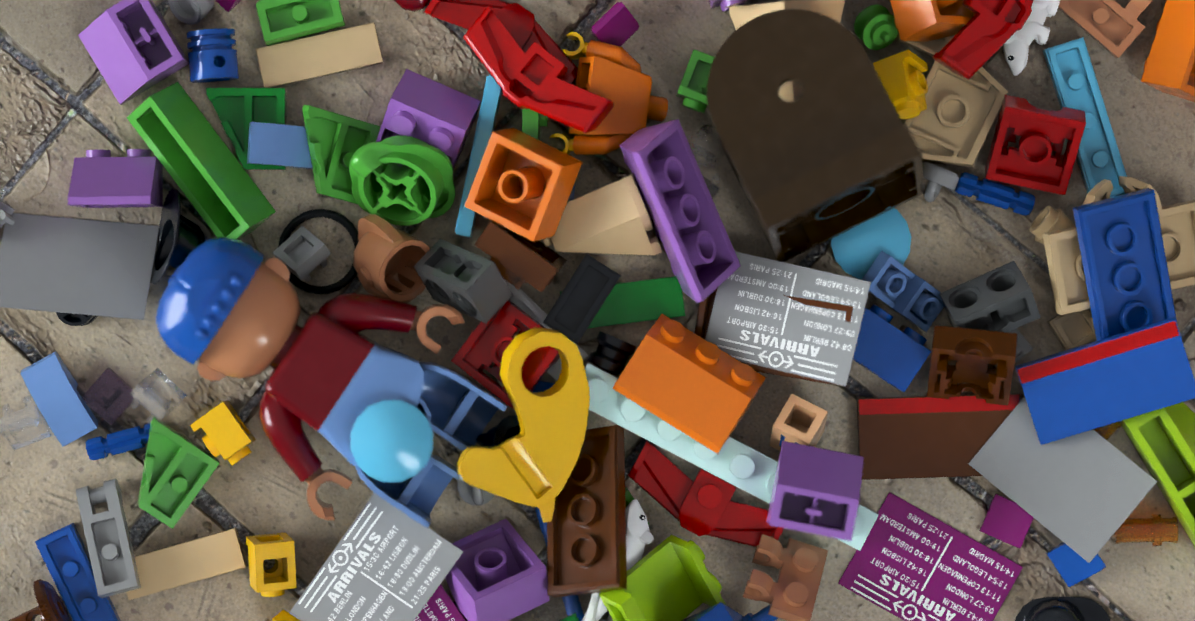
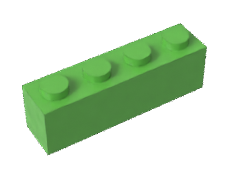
[127,82,276,240]

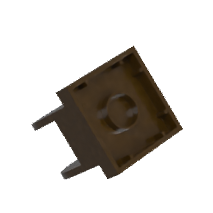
[707,9,925,262]

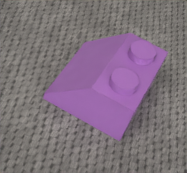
[68,149,163,208]
[445,519,550,621]

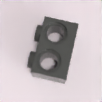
[413,239,513,323]
[940,261,1041,332]

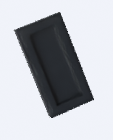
[543,254,621,344]

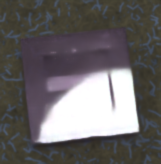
[82,368,140,425]

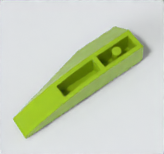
[1119,402,1195,547]

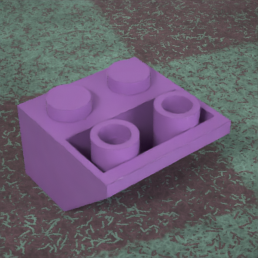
[78,0,189,105]
[376,69,481,170]
[766,441,864,541]

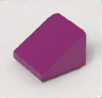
[591,2,639,47]
[979,494,1033,549]

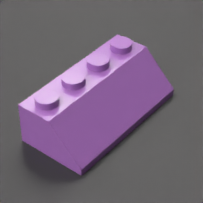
[620,119,741,303]

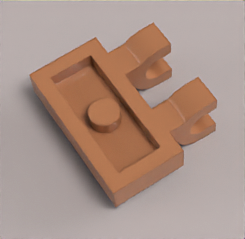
[1058,0,1153,58]
[743,534,828,621]

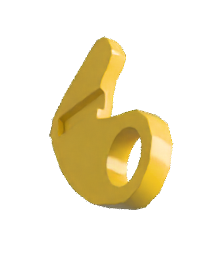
[457,327,590,523]

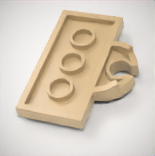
[1043,176,1195,315]

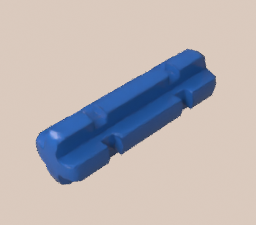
[956,172,1035,216]
[86,423,151,461]

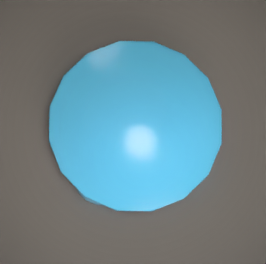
[831,208,911,280]
[351,400,433,482]

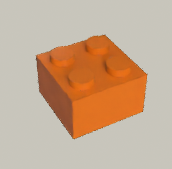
[464,127,583,242]

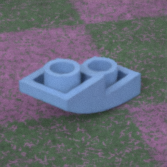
[247,122,312,169]
[862,251,944,332]
[20,351,98,447]

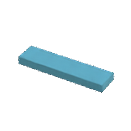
[1043,37,1127,198]
[455,74,503,238]

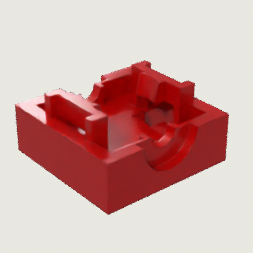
[985,95,1086,195]
[451,300,560,410]

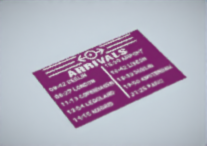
[838,492,1023,621]

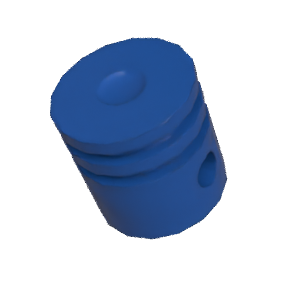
[186,28,239,83]

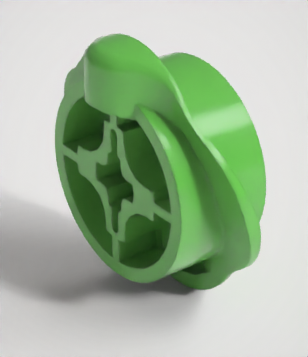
[349,136,456,226]

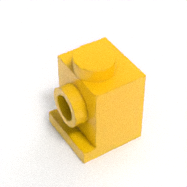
[873,49,928,119]
[190,400,256,466]
[246,532,297,597]

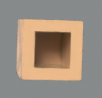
[770,393,828,451]

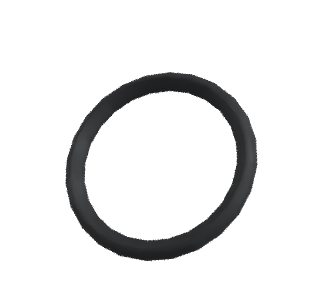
[278,209,359,295]

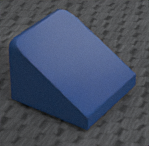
[1046,542,1106,587]

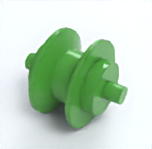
[854,4,898,50]

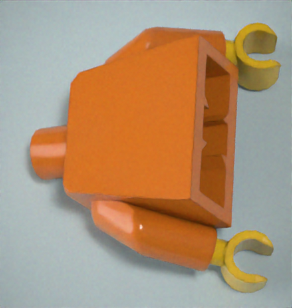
[549,32,668,155]

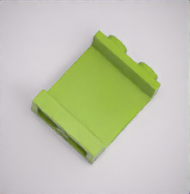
[599,534,726,621]

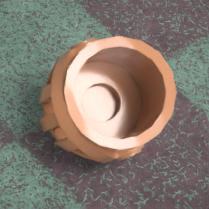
[353,214,430,303]

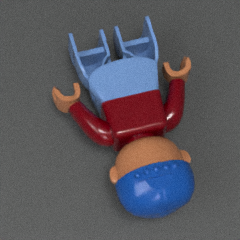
[155,237,508,528]

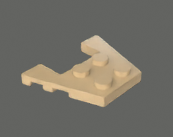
[899,36,1008,167]

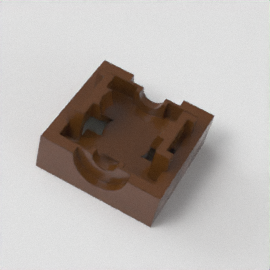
[474,221,567,293]
[927,325,1017,405]

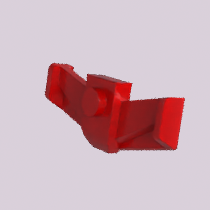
[424,0,578,84]
[932,0,1034,80]
[463,6,614,133]
[628,440,784,547]

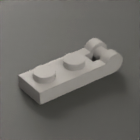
[76,479,141,598]

